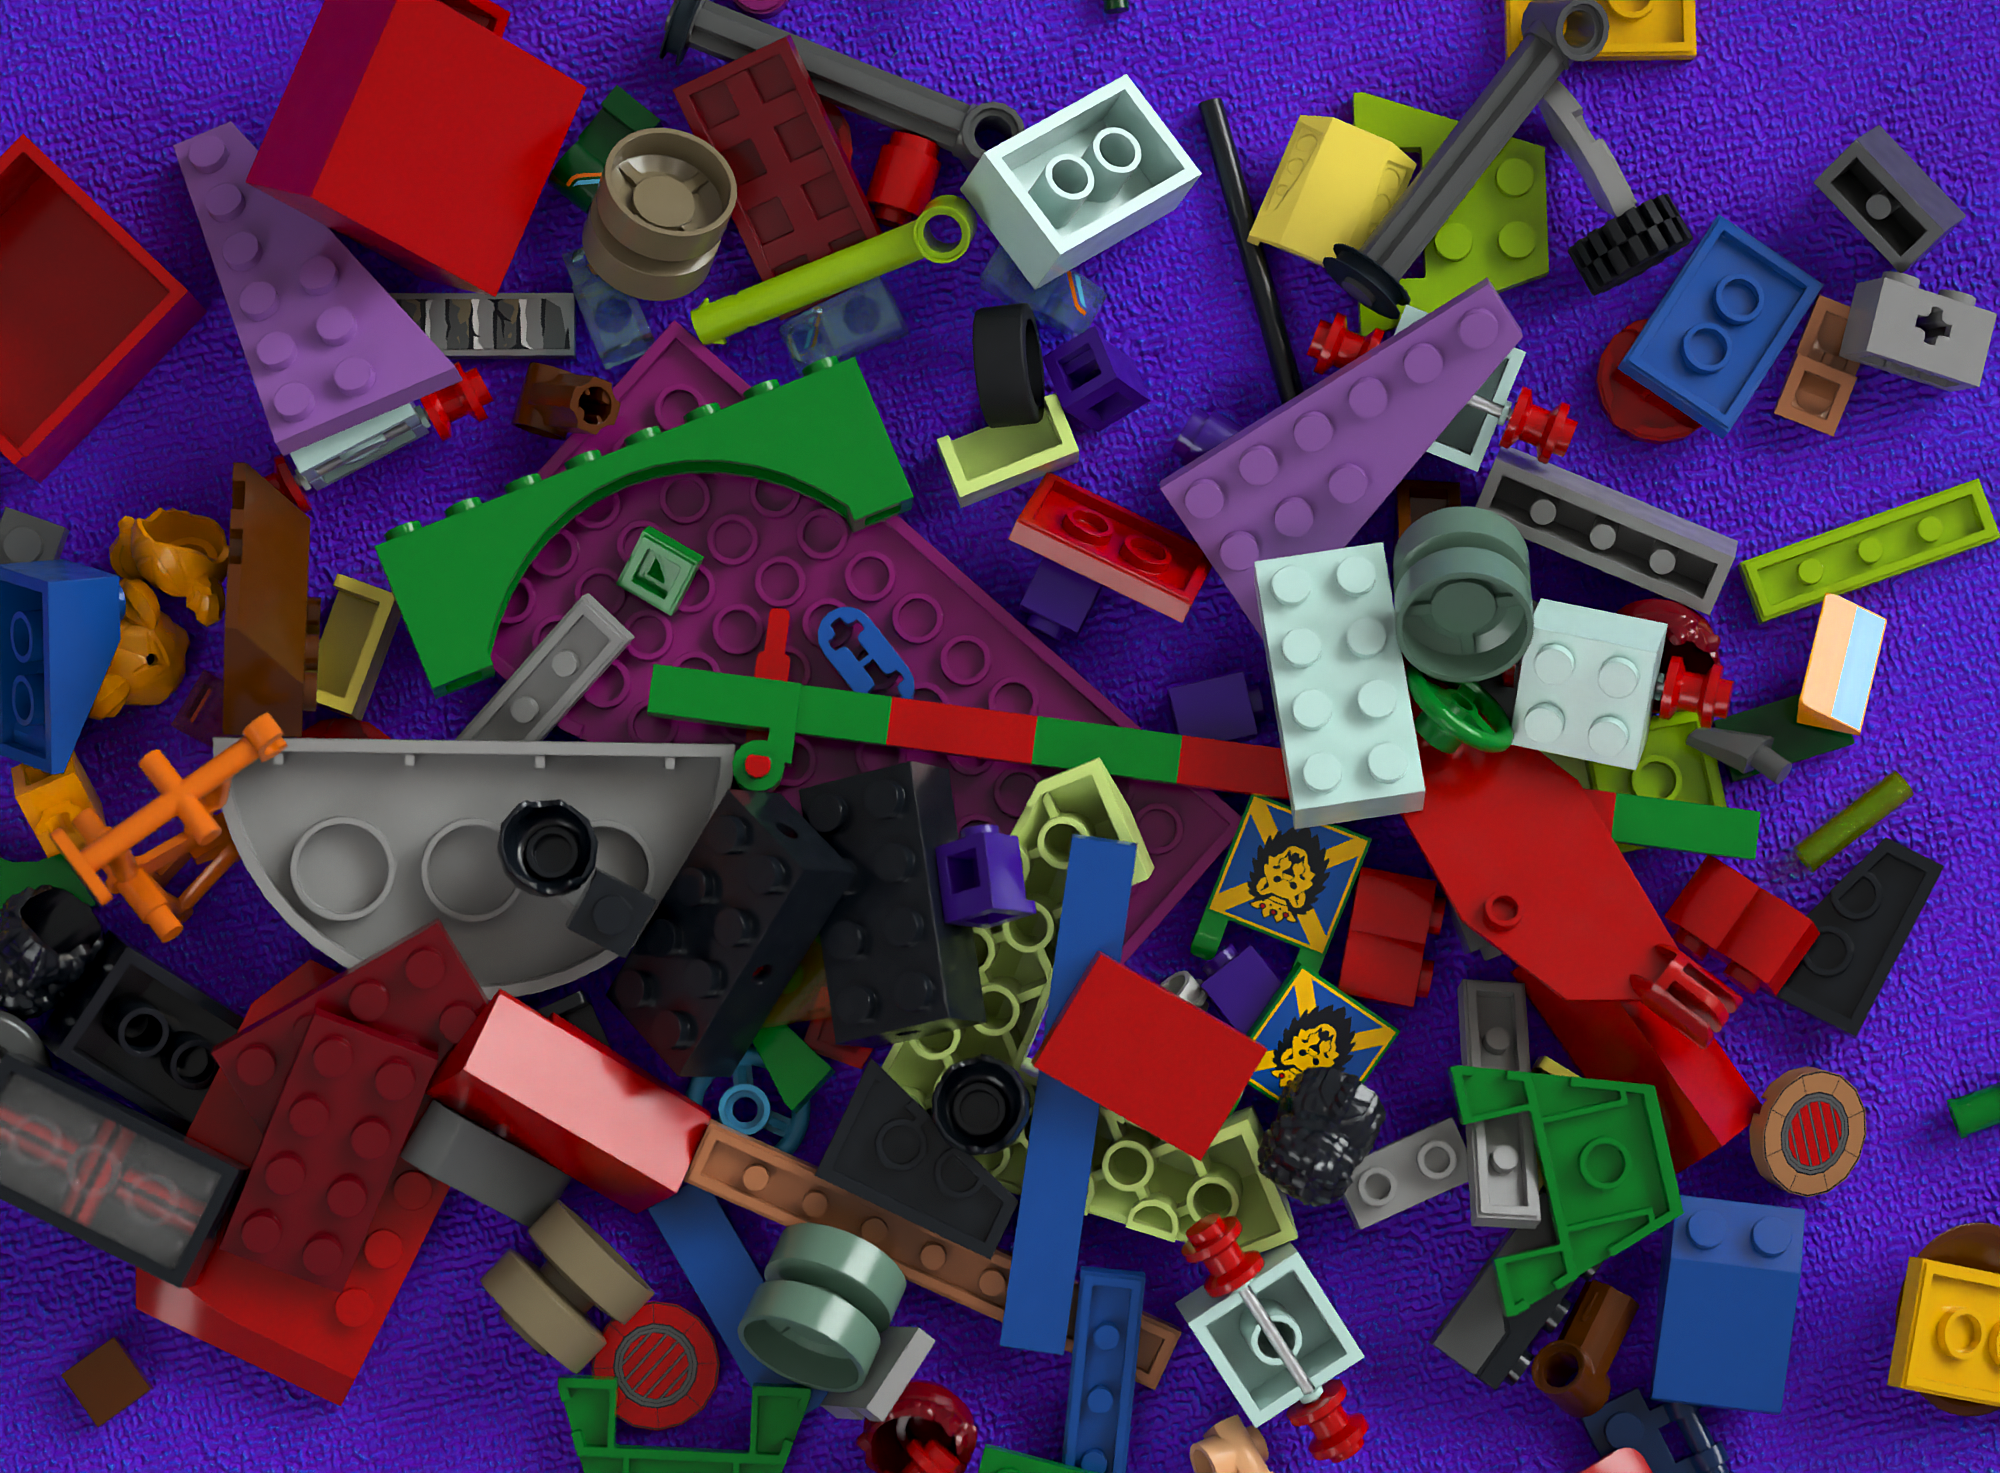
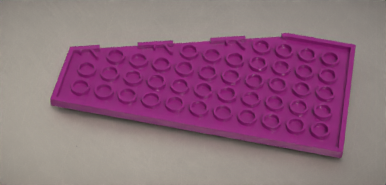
[491,320,1242,965]

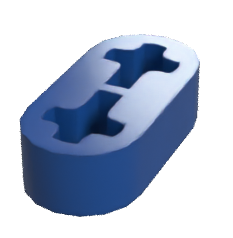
[818,607,915,699]

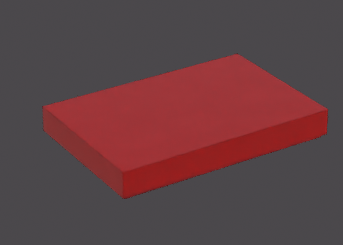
[1008,472,1212,623]
[1031,950,1268,1161]

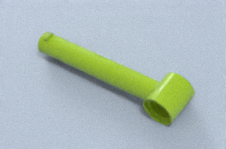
[690,195,977,346]

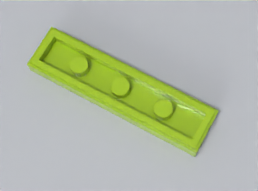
[1737,478,2000,625]

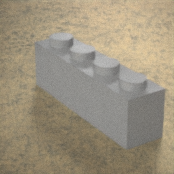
[1475,447,1738,616]

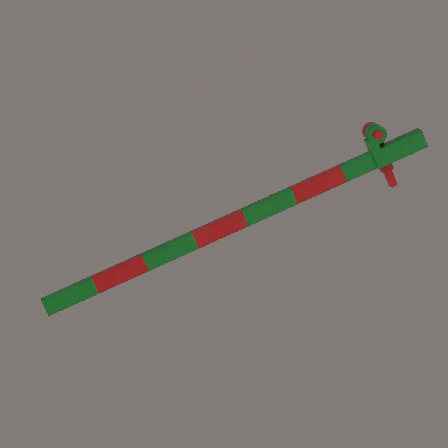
[647,608,1761,861]

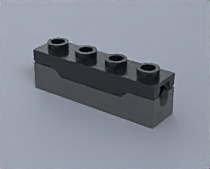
[1428,1184,1604,1390]

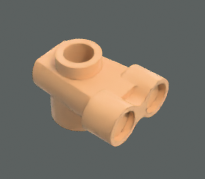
[1190,1414,1274,1473]

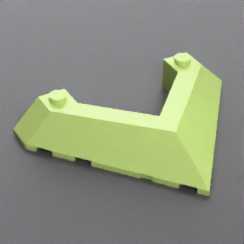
[881,757,1298,1253]

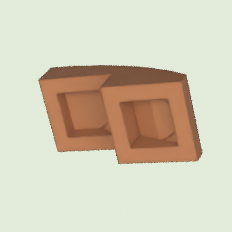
[1773,295,1860,436]

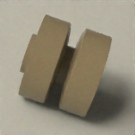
[582,128,737,301]
[480,1199,655,1374]

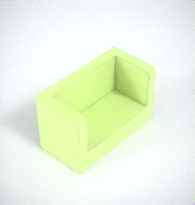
[936,393,1079,508]

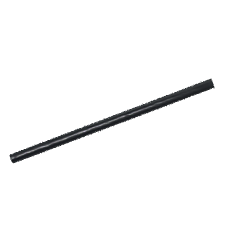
[1198,98,1348,548]

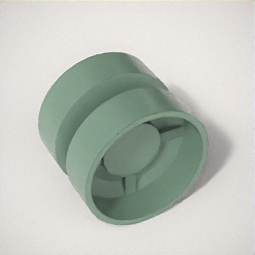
[1393,506,1534,682]
[738,1223,906,1392]

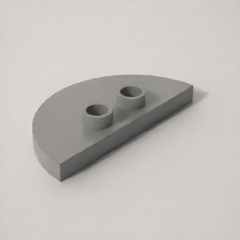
[212,737,735,1000]

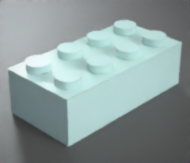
[1254,542,1425,830]

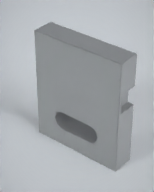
[820,1326,936,1422]

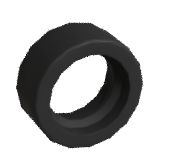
[972,303,1045,428]

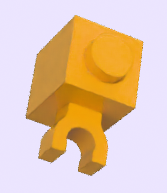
[11,750,106,858]

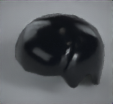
[497,799,598,898]
[932,1054,1030,1156]

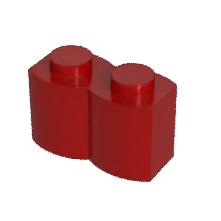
[1664,855,1820,996]
[1337,866,1446,1010]

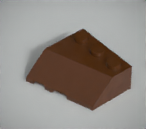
[223,462,321,737]

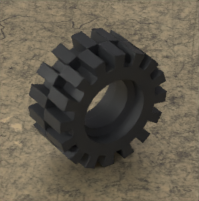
[1568,194,1693,296]

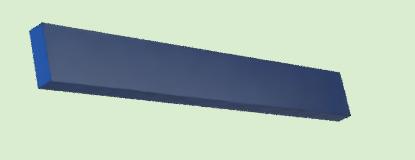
[1000,834,1138,1355]

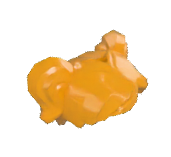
[109,508,229,627]
[88,578,190,720]

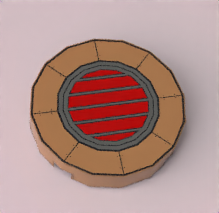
[1749,1066,1866,1197]

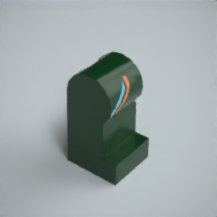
[548,85,664,215]

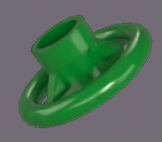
[1405,663,1514,754]

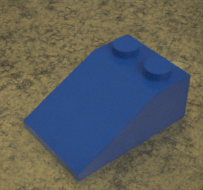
[0,559,126,774]
[1650,1195,1805,1415]

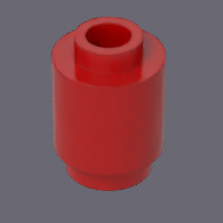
[866,132,942,229]

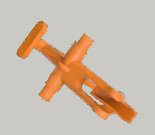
[49,712,287,943]

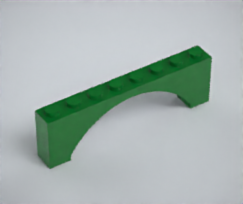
[375,356,914,699]

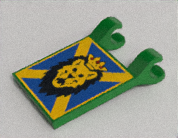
[1191,795,1372,974]
[1226,961,1400,1119]

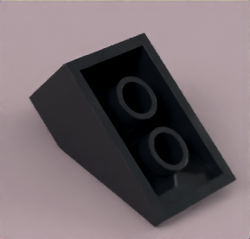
[38,929,245,1135]

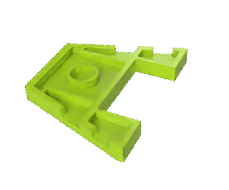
[1352,92,1549,337]

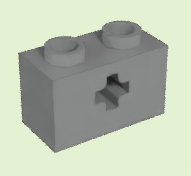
[1839,271,1997,392]
[1341,1117,1469,1230]

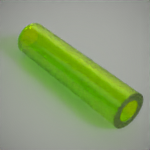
[1793,770,1914,873]

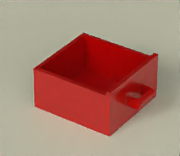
[245,0,587,297]
[0,134,207,484]

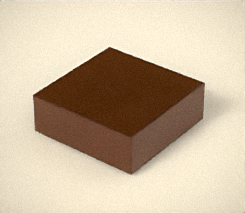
[61,1336,154,1427]

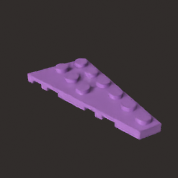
[173,121,463,456]
[1160,278,1523,641]

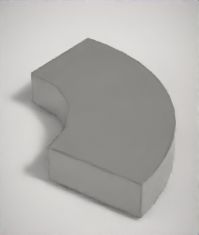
[1537,79,1637,218]

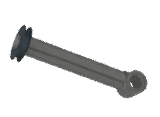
[659,0,1025,173]
[1323,0,1609,319]

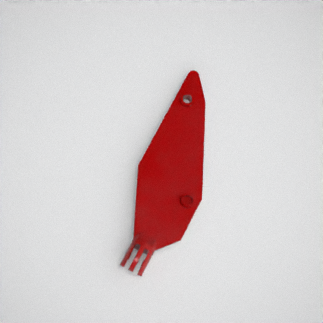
[1400,653,1743,1049]

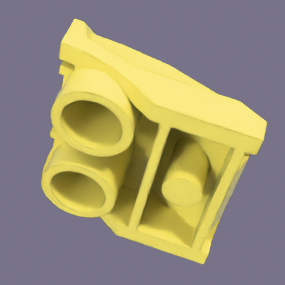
[1247,115,1417,268]

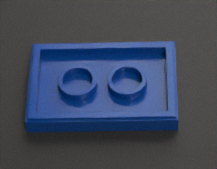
[1617,214,1824,439]

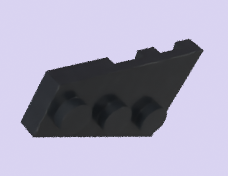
[1758,837,1944,1039]
[815,1058,1019,1260]

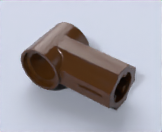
[511,362,620,441]
[1531,1280,1640,1418]

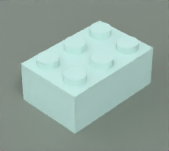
[960,74,1202,290]

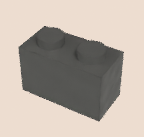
[1813,125,1966,273]

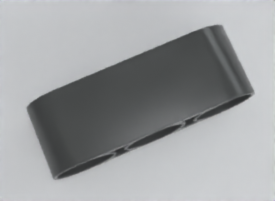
[400,1099,572,1228]

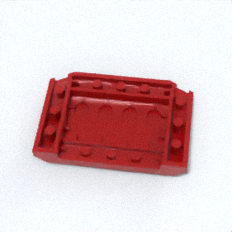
[136,959,450,1407]

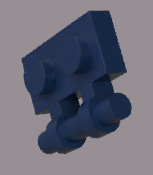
[1579,1387,1730,1473]

